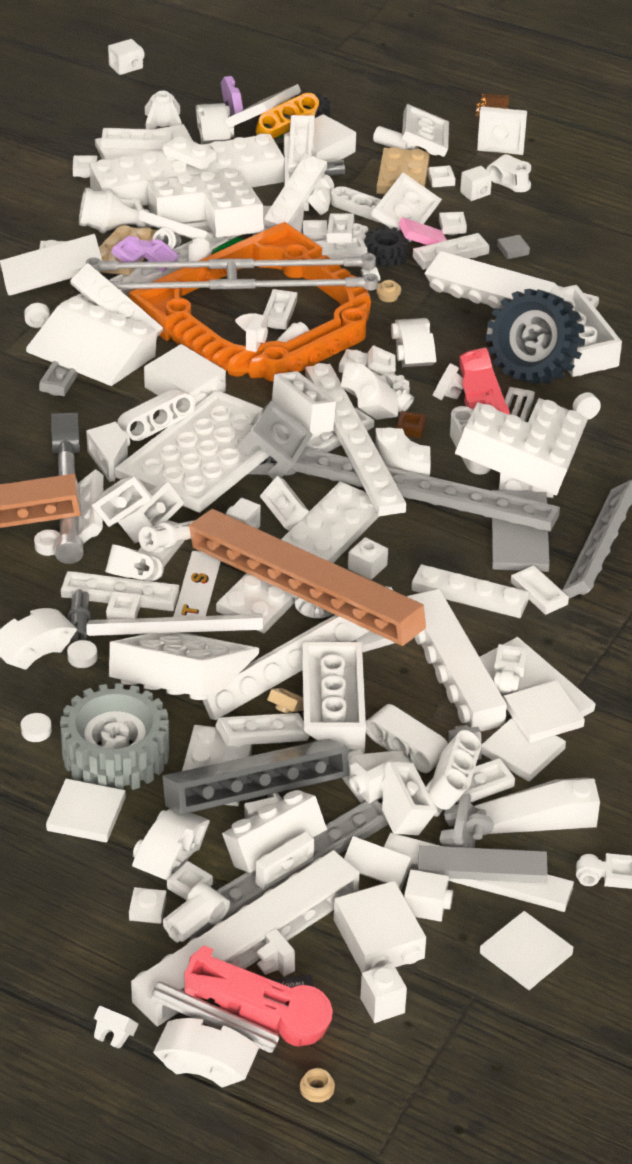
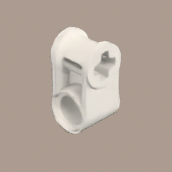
[487,154,531,192]
[105,544,164,582]

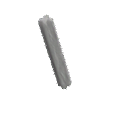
[151,981,279,1052]

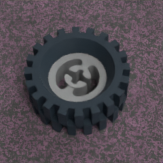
[486,289,585,384]

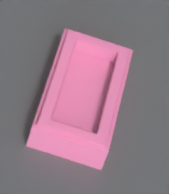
[398,217,447,245]

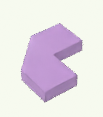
[221,76,243,116]
[111,236,180,273]

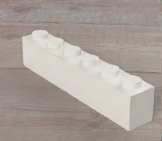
[424,251,564,322]
[407,589,507,731]

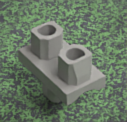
[440,793,494,848]

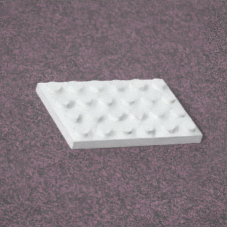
[114,390,300,513]

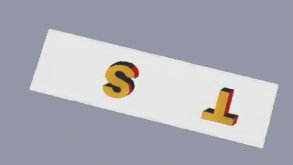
[173,551,221,617]

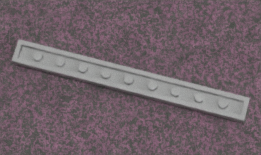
[293,448,560,531]

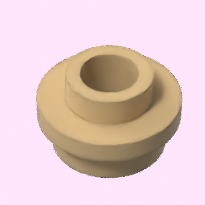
[376,280,401,302]
[300,1068,335,1102]

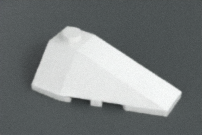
[474,778,600,834]

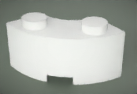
[196,103,234,145]
[391,318,436,367]
[341,362,398,420]
[375,427,431,476]
[0,608,77,670]
[132,809,210,880]
[153,1018,259,1087]

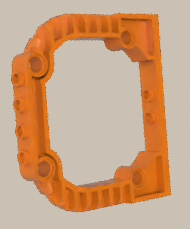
[129,222,371,382]

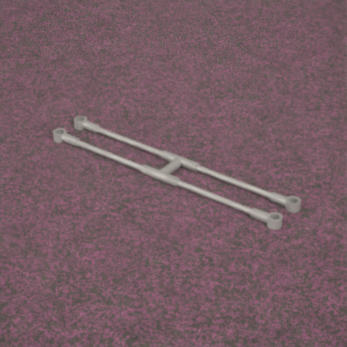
[86,253,378,290]

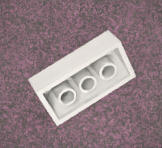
[302,642,366,753]

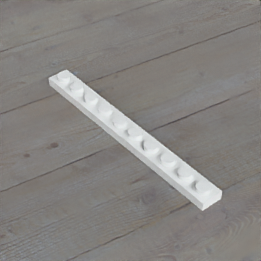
[305,363,406,516]

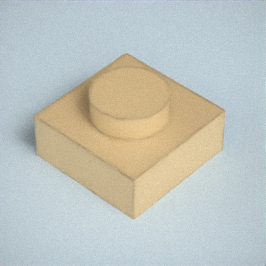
[267,688,304,714]

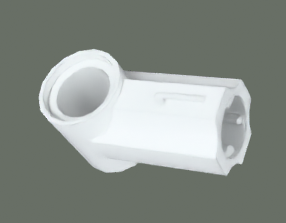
[163,882,230,943]

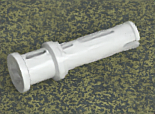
[139,520,195,552]

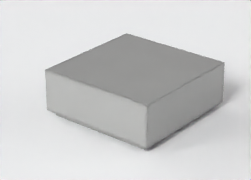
[497,235,530,259]

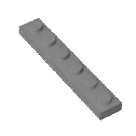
[562,480,632,598]

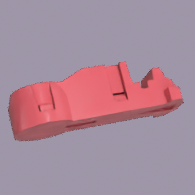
[459,347,510,415]
[184,946,333,1047]

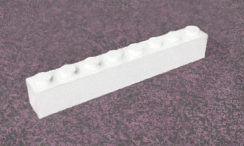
[131,850,359,1027]

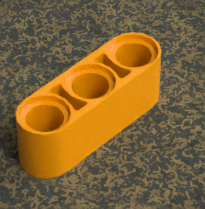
[256,93,319,139]

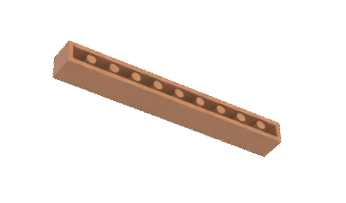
[189,509,426,646]

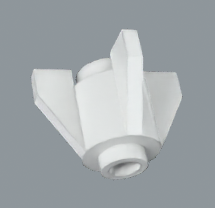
[145,91,181,129]

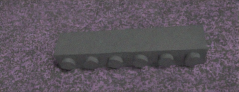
[162,739,349,814]

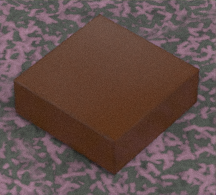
[396,411,427,438]

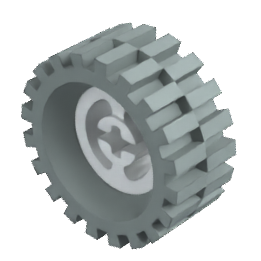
[60,683,169,790]

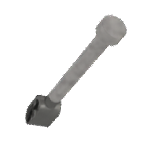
[51,412,83,564]

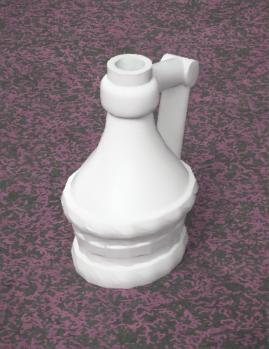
[79,188,155,234]

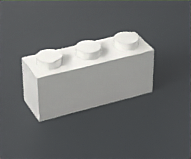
[272,371,336,436]
[222,790,327,873]

